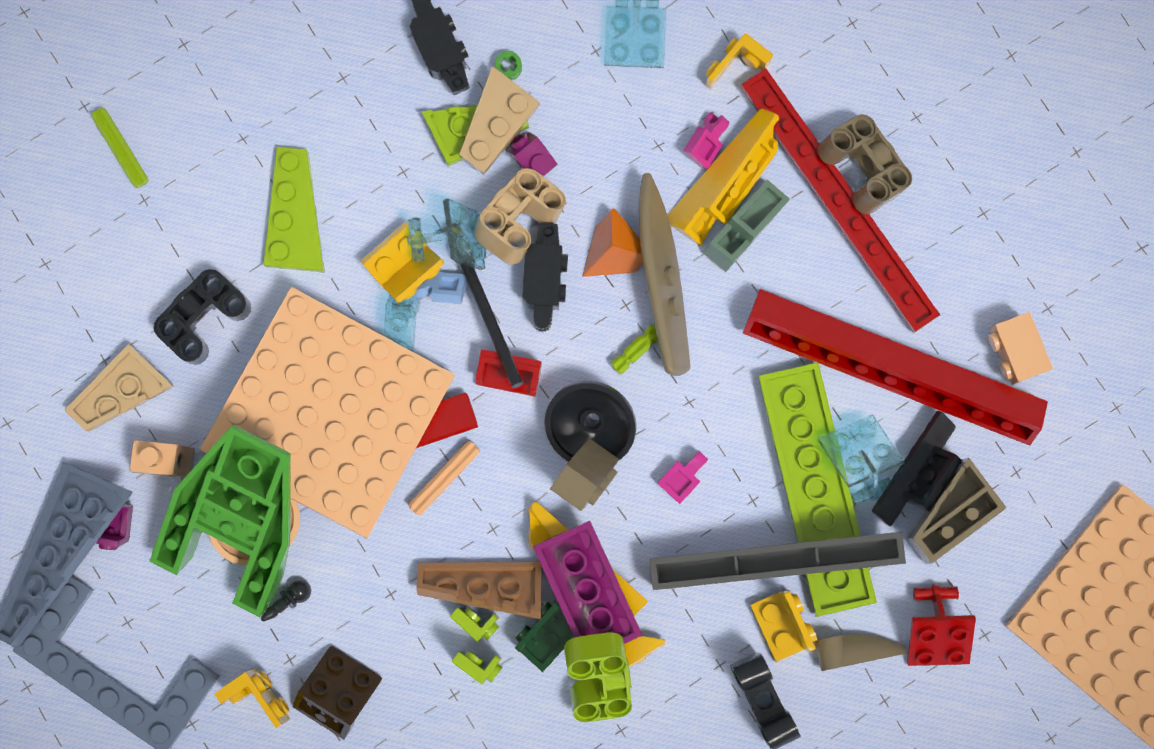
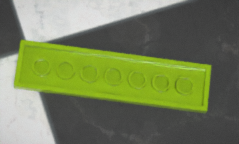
[758,363,877,617]

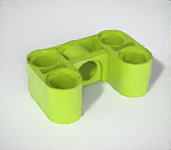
[564,632,632,722]

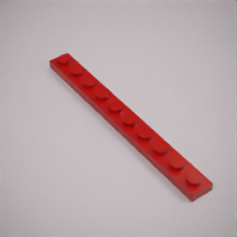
[740,68,940,334]

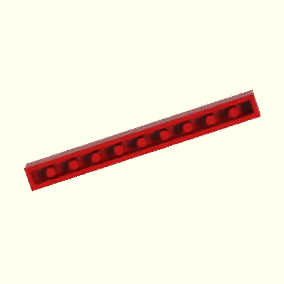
[742,289,1048,446]

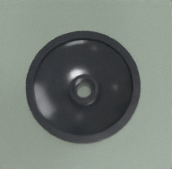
[544,381,637,462]

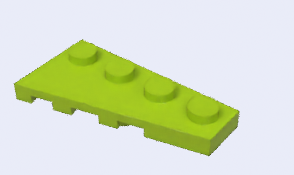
[263,147,325,273]

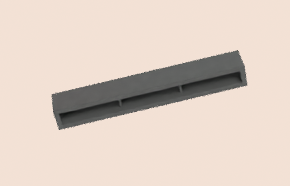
[649,532,906,590]

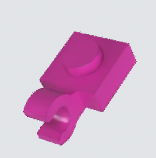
[683,112,730,169]
[657,451,708,504]

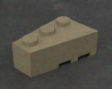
[550,438,620,511]
[907,458,1007,564]

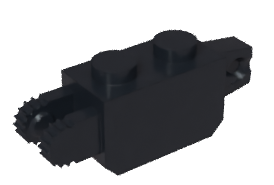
[409,0,470,95]
[522,223,568,333]

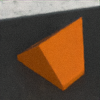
[582,208,643,277]

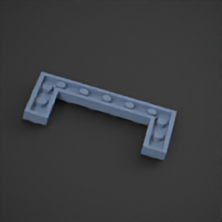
[13,575,220,749]

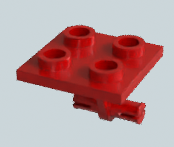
[907,584,976,666]

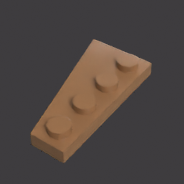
[416,562,542,619]

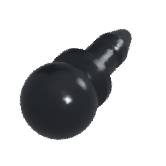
[261,579,312,622]

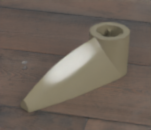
[814,634,907,671]

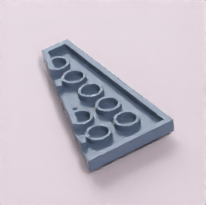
[0,462,133,647]

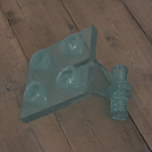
[604,0,666,68]
[407,198,486,270]
[818,414,904,506]

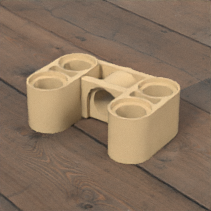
[473,168,566,265]

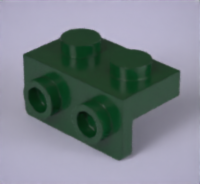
[514,601,574,673]

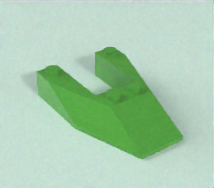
[149,425,291,617]

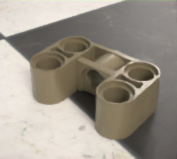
[818,114,913,214]

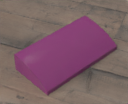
[533,521,643,644]

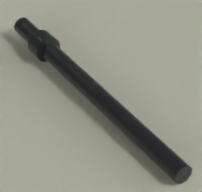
[445,224,523,388]

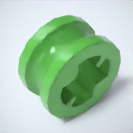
[495,51,522,80]

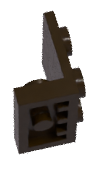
[292,646,382,740]

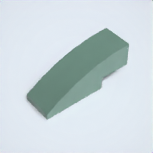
[703,179,790,272]

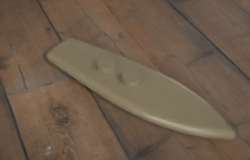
[639,173,691,376]

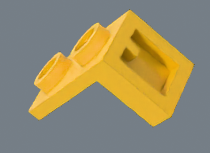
[706,33,773,89]

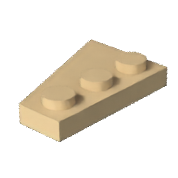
[459,66,540,175]
[64,344,175,432]

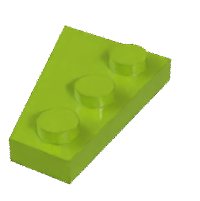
[421,105,530,167]

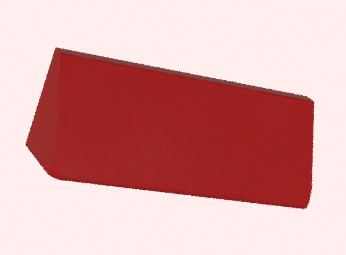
[416,393,478,448]

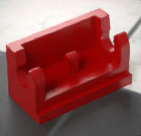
[475,349,542,397]

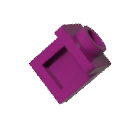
[506,132,558,177]
[96,504,133,550]

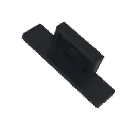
[872,411,962,526]

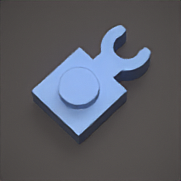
[413,272,467,304]

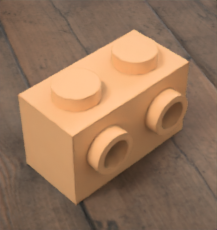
[988,312,1053,385]

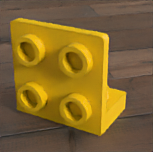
[360,221,444,303]
[750,590,817,662]
[214,668,290,728]

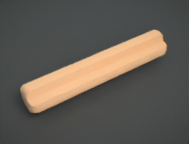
[408,441,480,515]

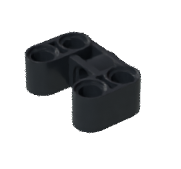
[153,269,251,365]
[730,652,801,749]

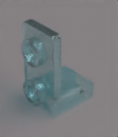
[384,295,421,352]

